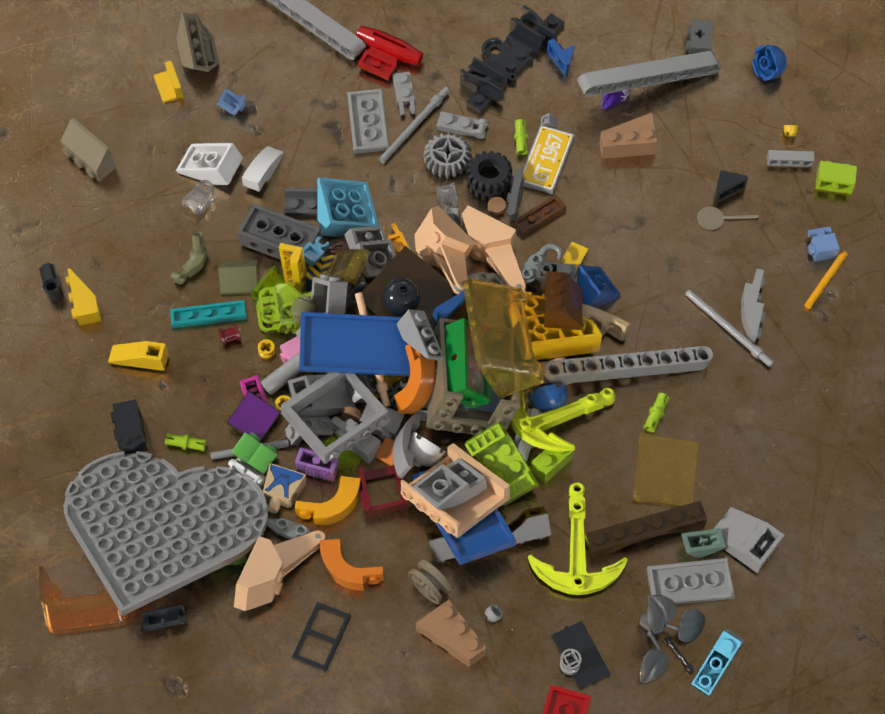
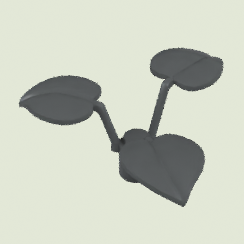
[640,595,705,683]

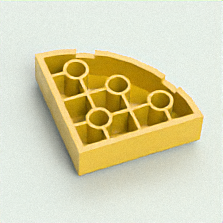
[505,291,602,361]

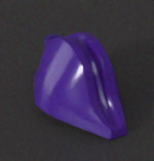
[601,89,631,111]

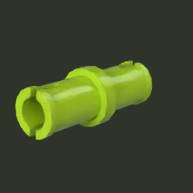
[514,119,528,156]
[643,393,670,432]
[165,433,207,452]

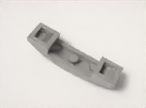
[393,411,422,479]

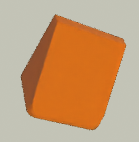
[376,437,394,466]

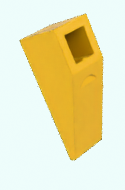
[65,269,102,326]
[108,341,169,371]

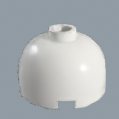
[408,431,446,468]

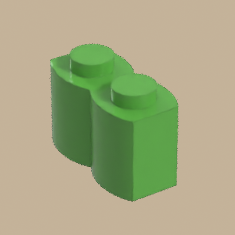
[231,432,278,475]

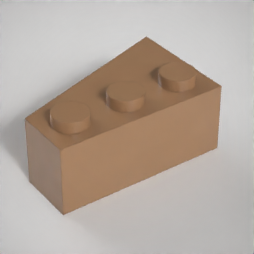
[599,113,657,159]
[415,599,486,667]

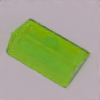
[251,265,285,307]
[323,437,363,474]

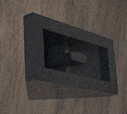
[714,170,748,203]

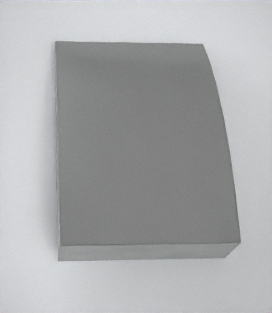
[344,226,396,278]
[412,458,487,510]

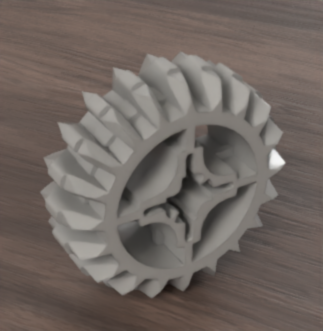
[424,132,472,178]

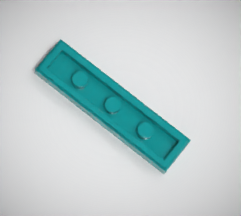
[170,300,247,328]

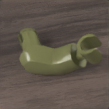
[171,231,207,284]

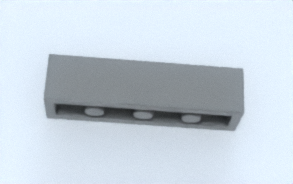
[767,150,814,167]

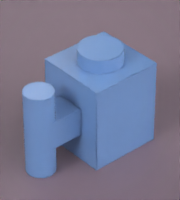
[808,226,840,262]

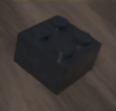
[110,399,148,454]

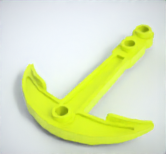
[511,388,615,452]
[528,483,628,595]

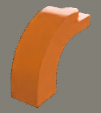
[394,344,436,414]
[320,539,384,590]

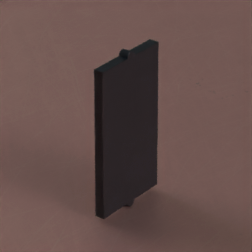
[551,621,611,689]

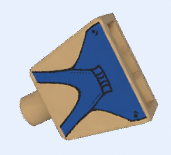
[263,463,307,514]

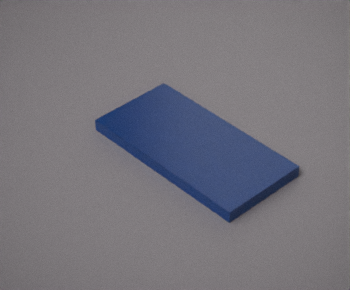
[299,312,410,377]
[411,469,516,565]

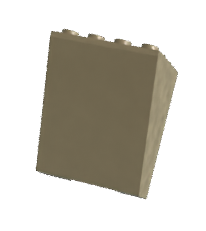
[426,318,520,435]

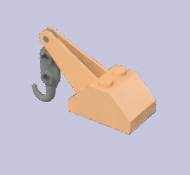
[415,206,505,294]
[462,206,562,292]
[234,505,325,611]

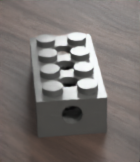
[237,204,322,269]

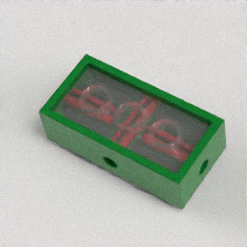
[445,318,490,409]

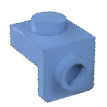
[216,88,247,116]

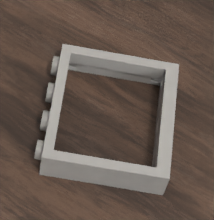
[281,373,388,464]

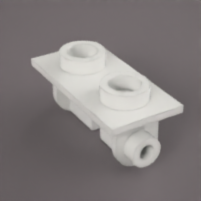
[228,458,266,488]

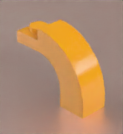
[295,476,362,526]

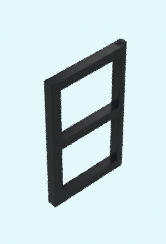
[292,602,351,672]

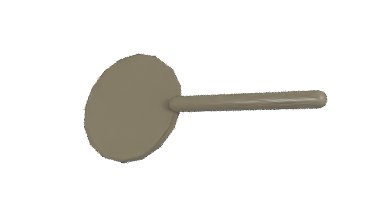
[697,206,759,231]

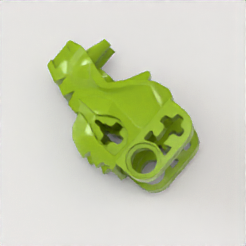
[256,282,312,335]

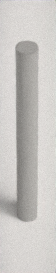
[210,439,289,460]

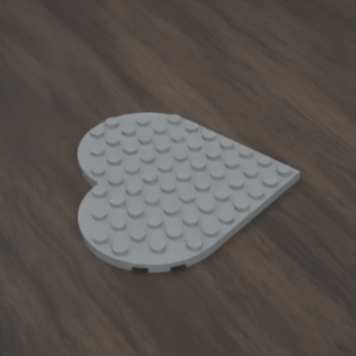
[63,451,268,616]

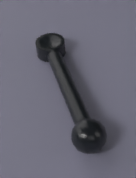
[664,636,694,673]

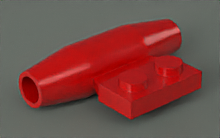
[356,25,424,81]

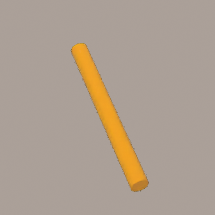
[804,251,848,309]

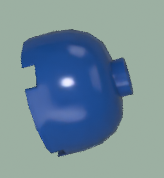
[752,45,787,81]
[527,383,567,413]

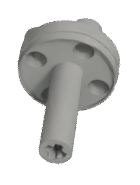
[261,327,328,395]

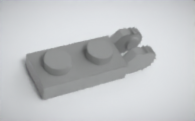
[392,72,415,115]

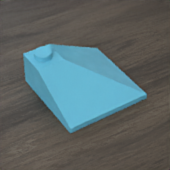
[317,177,379,237]

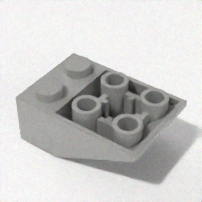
[288,375,356,417]
[714,507,784,573]

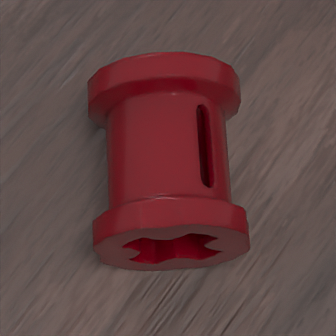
[218,324,241,346]

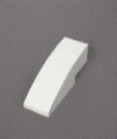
[242,146,284,192]

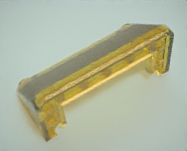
[463,278,545,399]

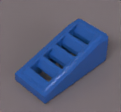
[432,290,469,322]

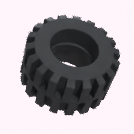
[467,151,512,200]

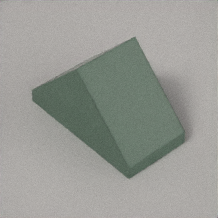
[681,528,726,559]

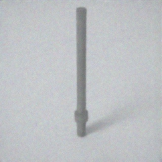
[379,87,450,164]
[685,289,774,367]

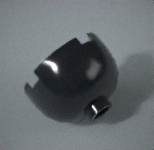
[382,277,420,317]

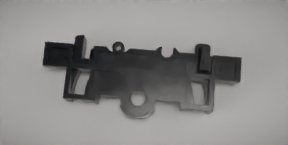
[460,5,565,114]

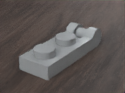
[436,111,489,139]

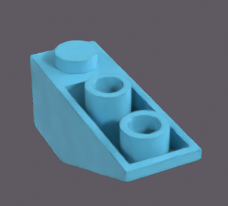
[691,628,744,695]

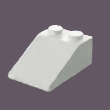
[176,143,243,185]

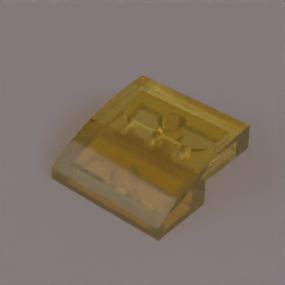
[326,249,370,284]

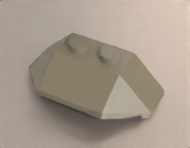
[176,12,219,72]

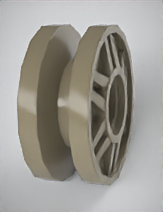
[408,560,452,604]

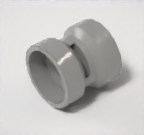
[560,649,582,675]

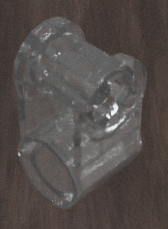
[182,180,216,216]
[436,182,459,213]

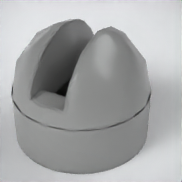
[485,604,503,623]

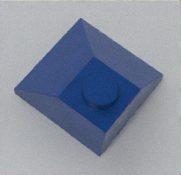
[577,265,621,308]

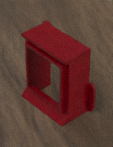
[358,461,408,518]

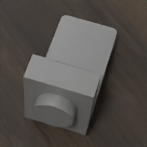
[285,416,334,446]

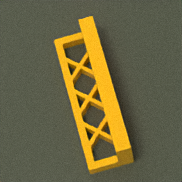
[279,243,307,294]

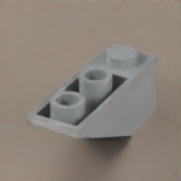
[397,309,444,360]

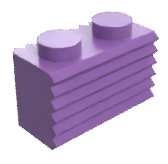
[295,447,340,482]

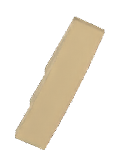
[582,304,630,341]

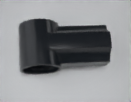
[39,263,64,302]

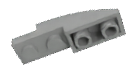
[741,269,766,343]

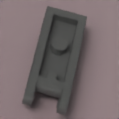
[507,170,525,222]

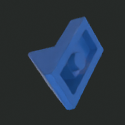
[547,38,575,76]

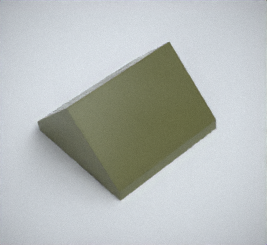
[219,260,259,295]

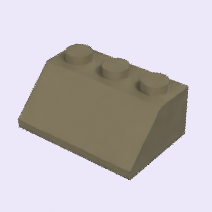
[61,118,116,181]

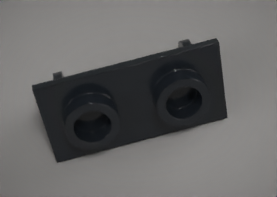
[142,604,187,632]

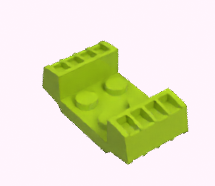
[465,421,539,506]

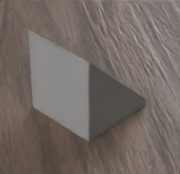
[541,113,558,128]

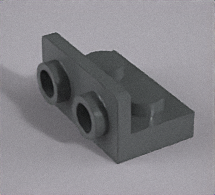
[284,187,317,217]

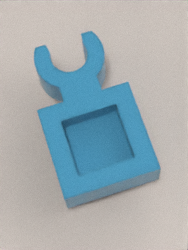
[303,236,329,267]

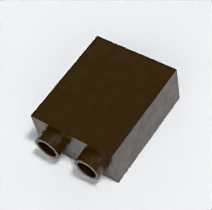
[353,246,476,331]

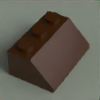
[544,271,583,330]

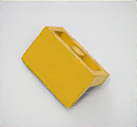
[154,61,184,103]

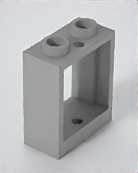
[311,274,348,314]

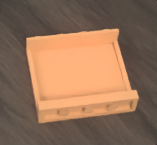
[401,443,510,538]

